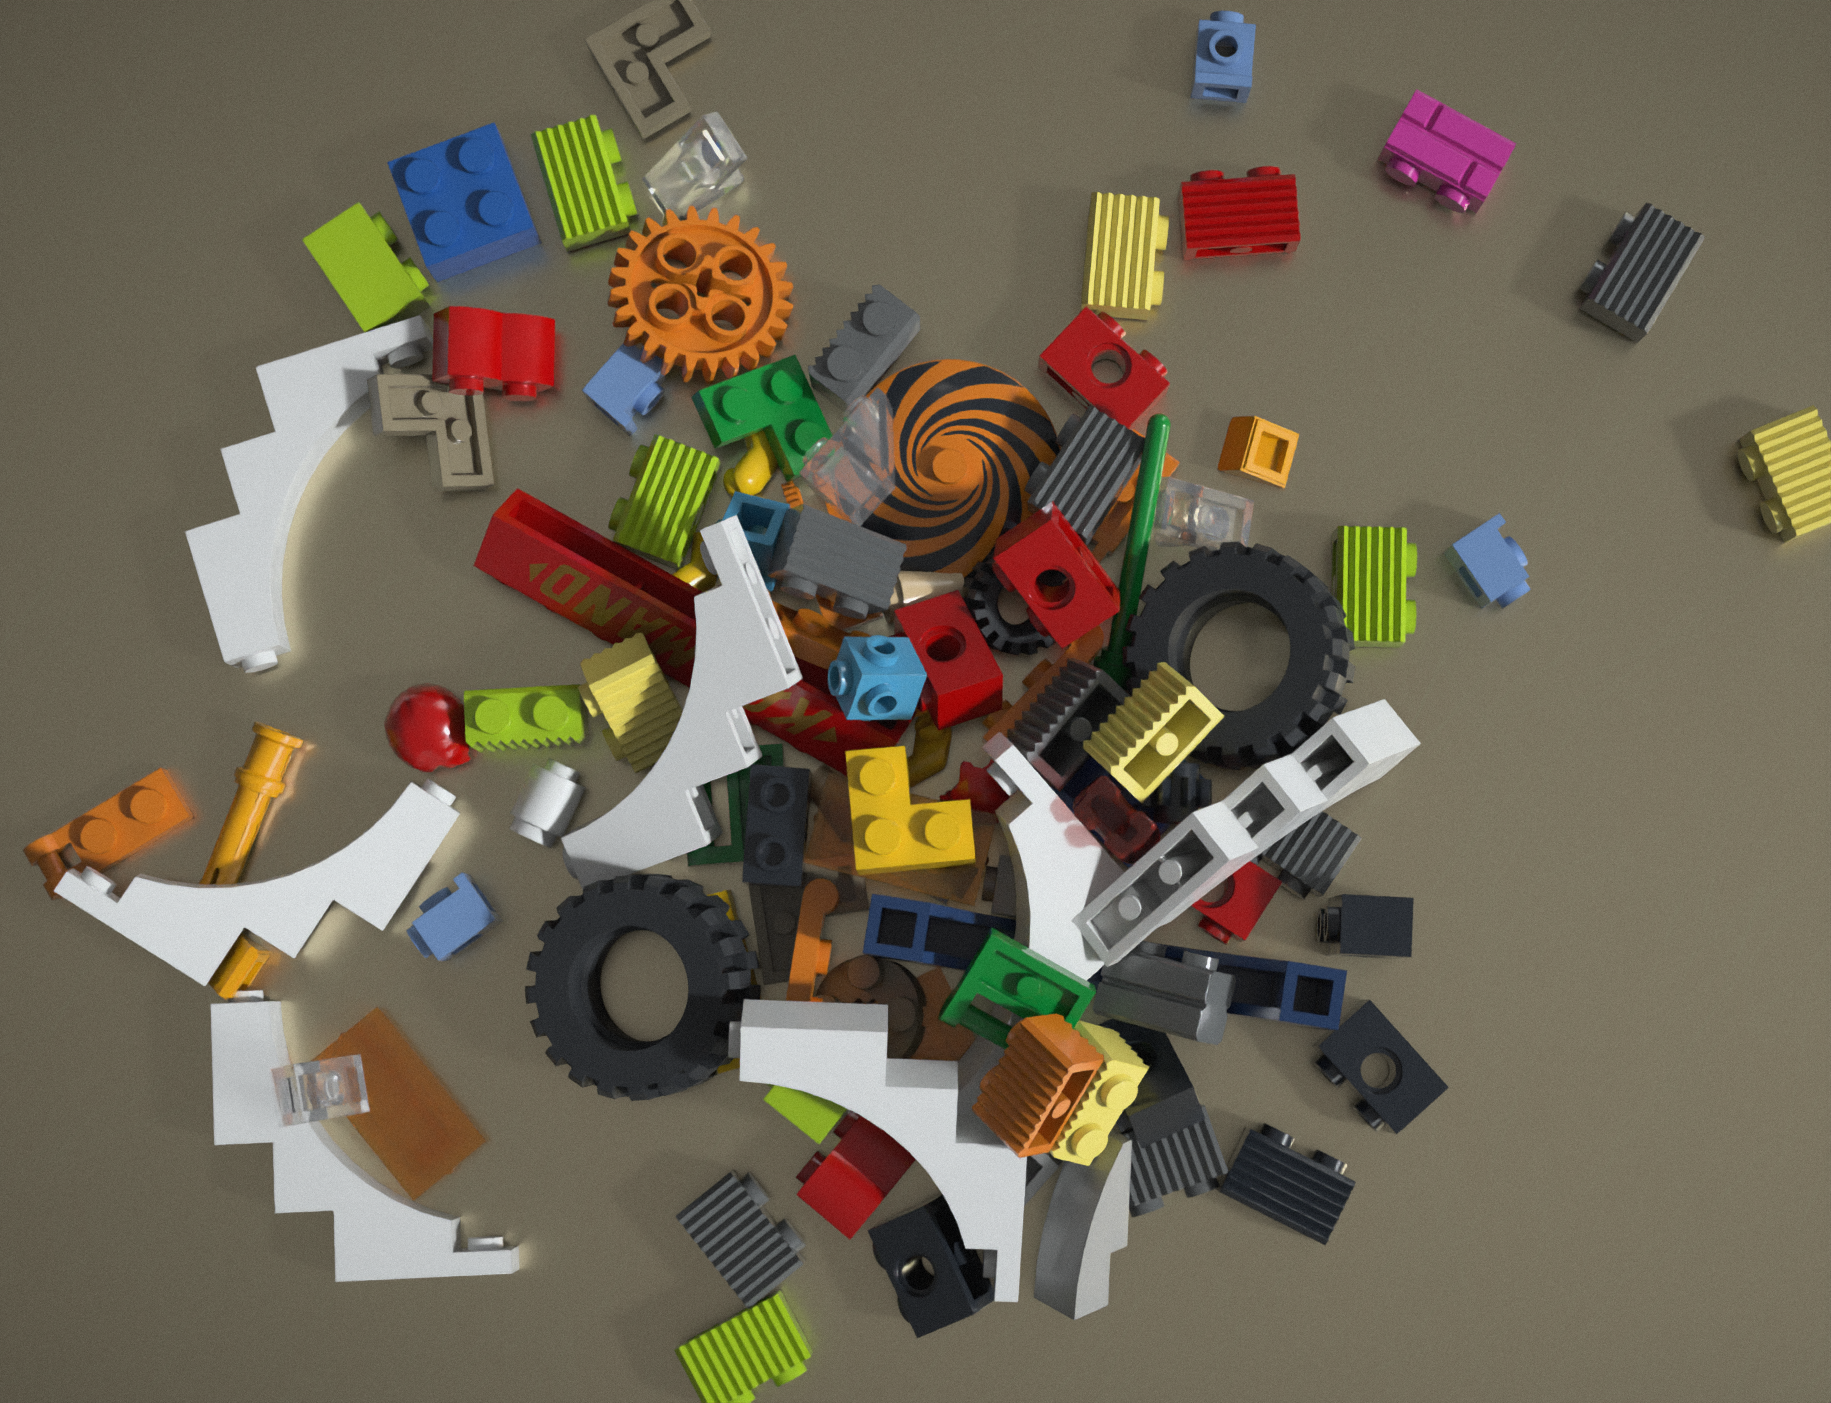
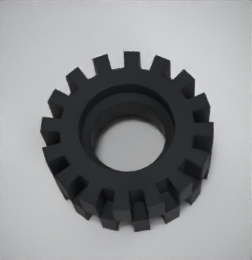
[962,552,1067,655]

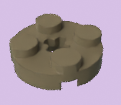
[816,955,927,1059]

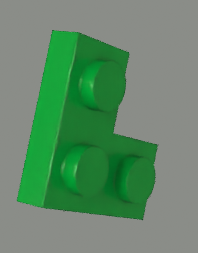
[691,354,838,482]

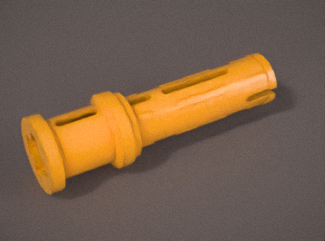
[198,722,303,885]

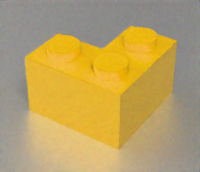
[845,746,976,875]

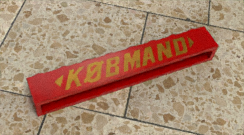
[473,488,917,778]

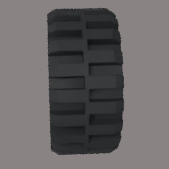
[1123,541,1356,770]
[525,874,761,1101]

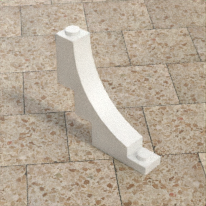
[185,315,433,673]
[561,515,803,890]
[1071,699,1421,967]
[957,732,1124,1115]
[54,778,460,986]
[211,990,519,1282]
[728,999,1027,1302]

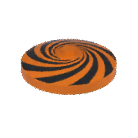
[836,359,1061,582]

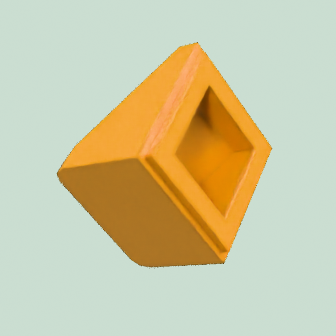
[1218,416,1299,488]
[208,933,270,1000]

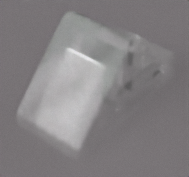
[642,111,748,221]
[1153,477,1254,551]
[269,1054,370,1128]

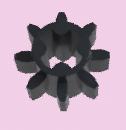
[1141,762,1212,824]

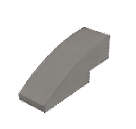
[1034,1130,1132,1320]

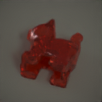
[1072,776,1160,864]

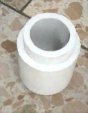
[509,758,586,848]

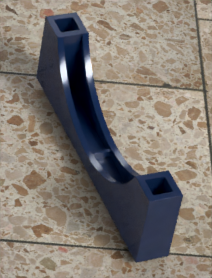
[862,893,1347,1030]

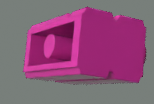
[1378,89,1516,213]

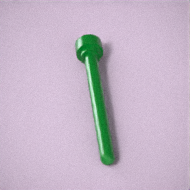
[1093,413,1171,690]

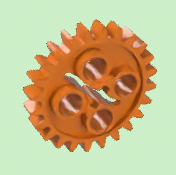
[607,206,793,384]

